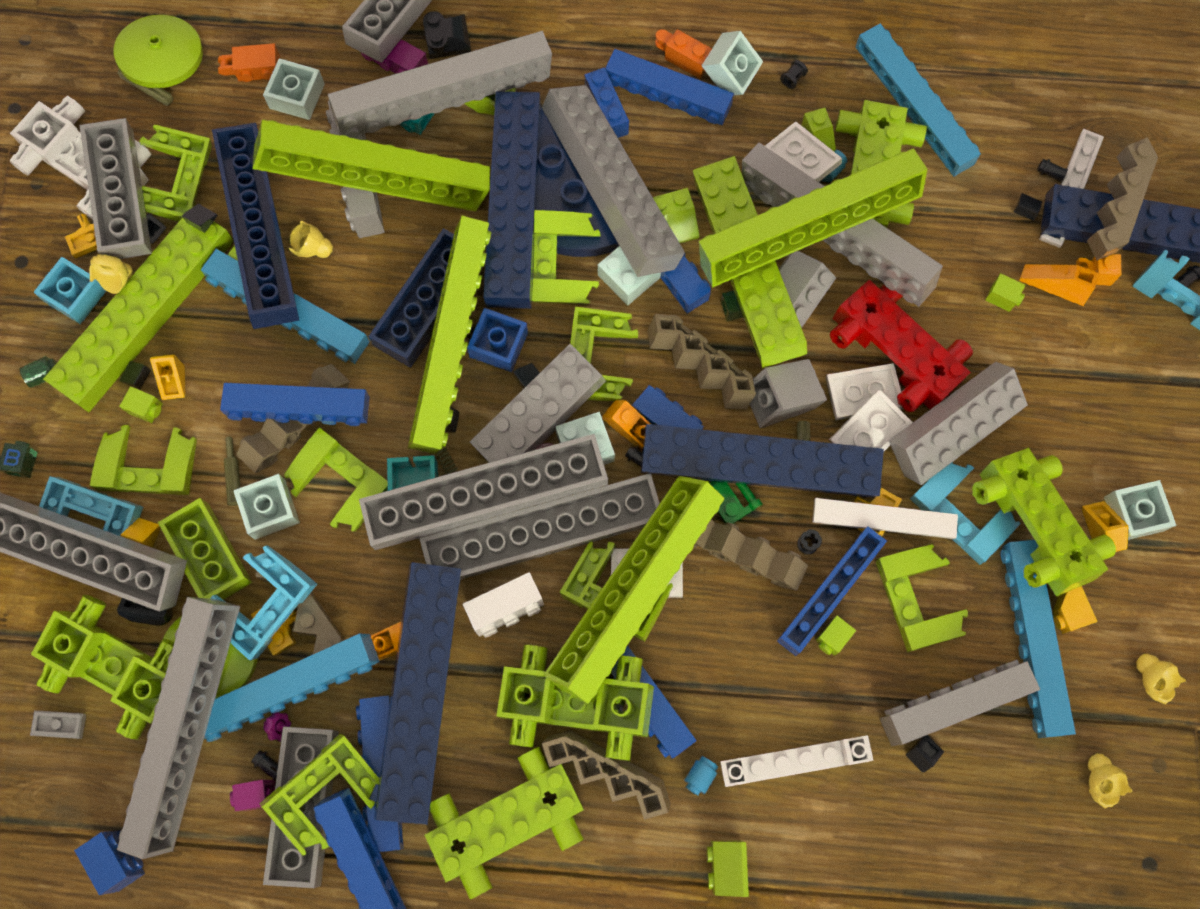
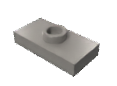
[30,710,86,739]

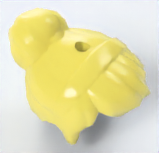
[289,220,333,258]
[89,254,133,294]
[1136,653,1186,705]
[1088,753,1132,809]

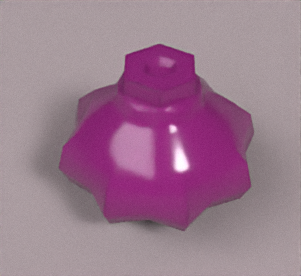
[263,712,291,742]

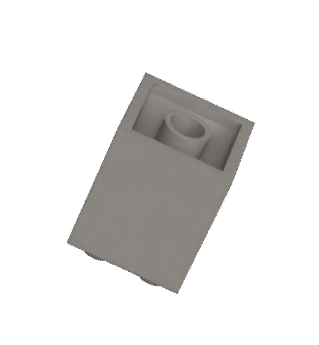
[750,359,827,428]

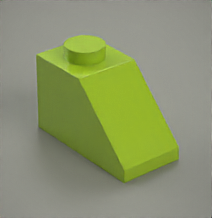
[801,108,836,151]

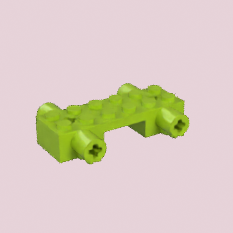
[835,100,927,228]
[972,448,1116,596]
[31,595,175,740]
[496,645,654,761]
[425,747,584,900]

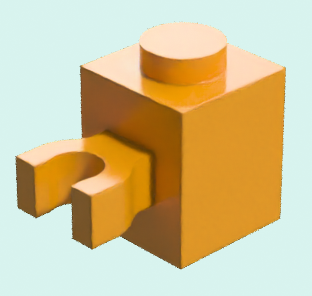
[1076,254,1121,286]

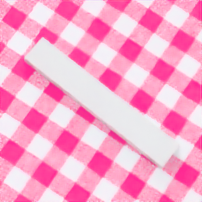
[1039,129,1104,248]
[812,498,958,539]

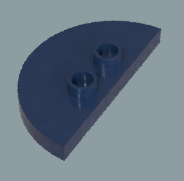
[536,107,620,257]

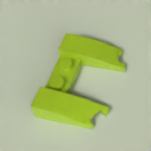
[140,124,212,222]
[532,210,600,304]
[570,307,638,401]
[90,425,197,495]
[284,427,388,532]
[560,542,673,642]
[875,544,968,653]
[259,733,379,855]

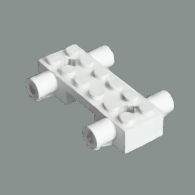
[10,95,152,220]

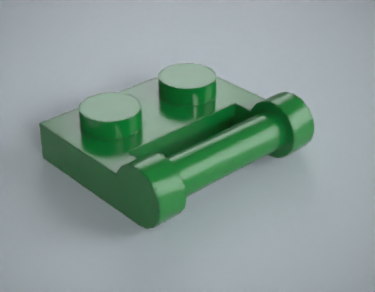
[709,481,763,525]

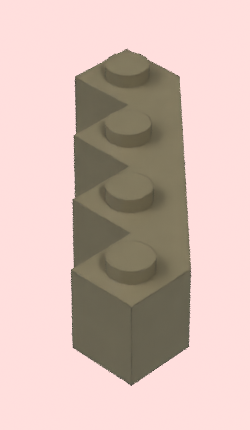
[1087,137,1158,260]
[647,314,756,410]
[236,364,350,473]
[694,520,808,591]
[256,553,345,654]
[542,730,671,820]

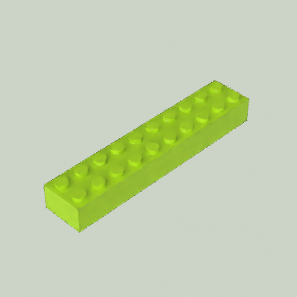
[253,120,490,212]
[699,148,928,288]
[693,156,807,368]
[43,207,234,413]
[408,216,491,454]
[543,476,725,704]

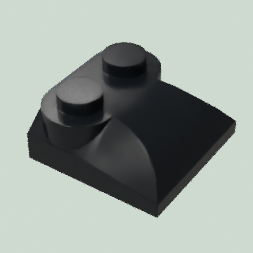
[423,11,471,59]
[117,598,173,626]

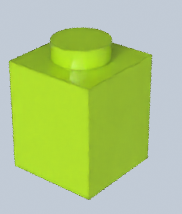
[985,273,1025,312]
[119,386,163,423]
[816,615,856,656]

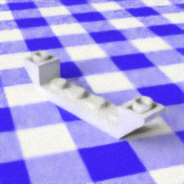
[720,735,873,787]

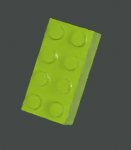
[158,498,253,600]

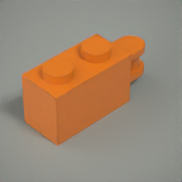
[655,29,712,79]
[218,43,280,82]

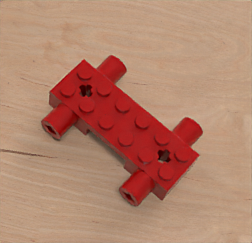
[830,280,973,412]

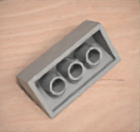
[743,251,836,328]

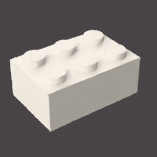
[463,572,544,638]

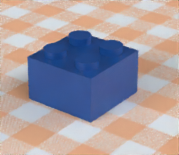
[467,308,528,372]
[74,831,145,895]

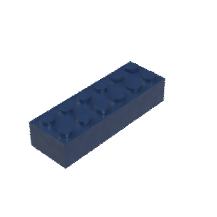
[368,228,454,368]

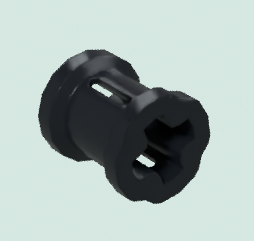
[780,60,808,89]
[797,529,822,555]

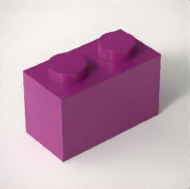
[230,780,276,811]

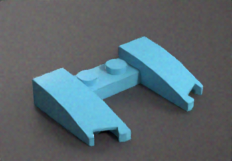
[1133,250,1200,330]
[910,462,1020,565]
[39,476,143,536]
[210,546,317,661]

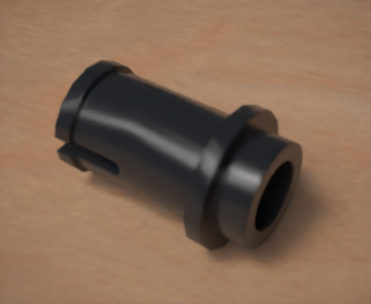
[1037,159,1068,182]
[1176,265,1200,288]
[625,445,643,466]
[251,750,278,781]

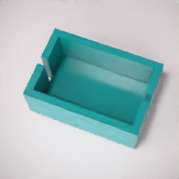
[387,455,438,491]

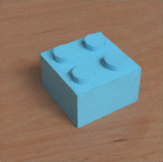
[34,257,106,324]

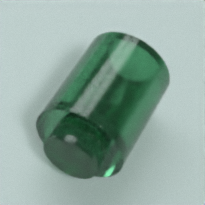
[19,356,57,388]

